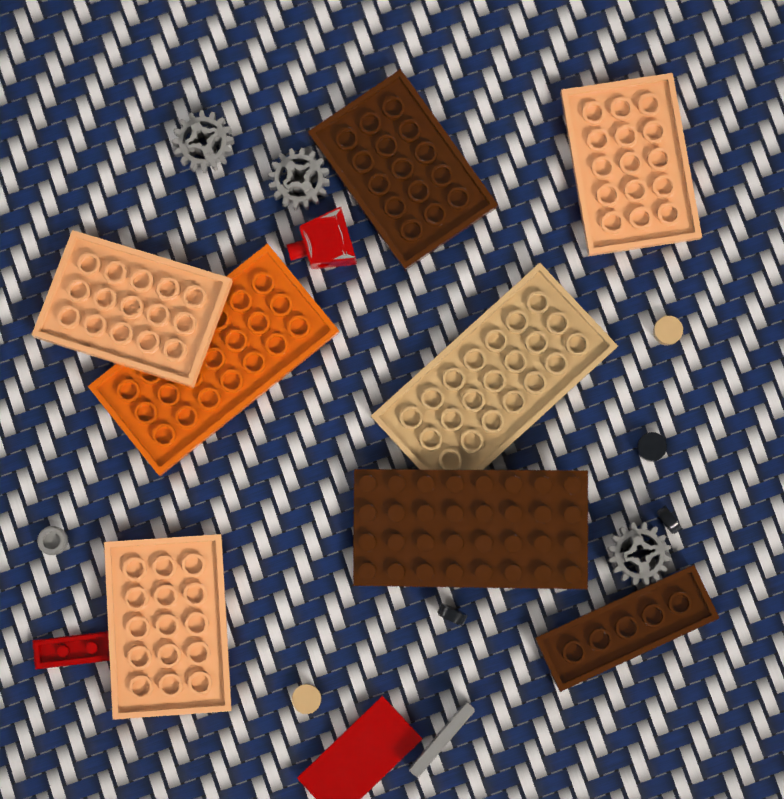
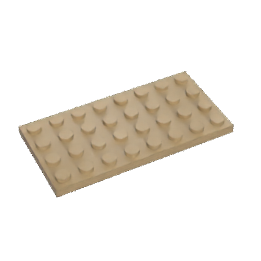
[371,263,618,470]

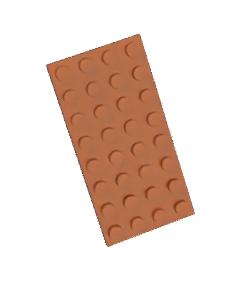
[88,243,340,476]

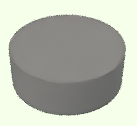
[37,526,68,555]

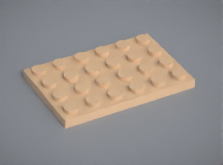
[560,73,702,256]
[32,230,233,388]
[104,534,232,720]

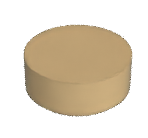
[653,316,683,345]
[292,684,321,714]

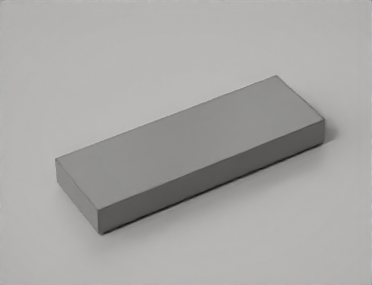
[409,701,475,777]

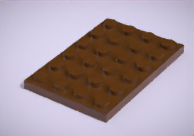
[308,69,498,271]

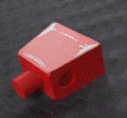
[286,207,357,269]

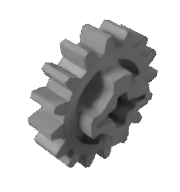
[172,110,235,173]
[268,148,330,211]
[607,522,672,585]

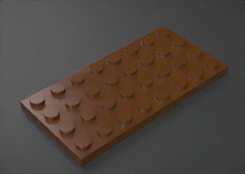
[353,469,588,589]

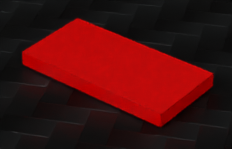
[297,695,423,799]

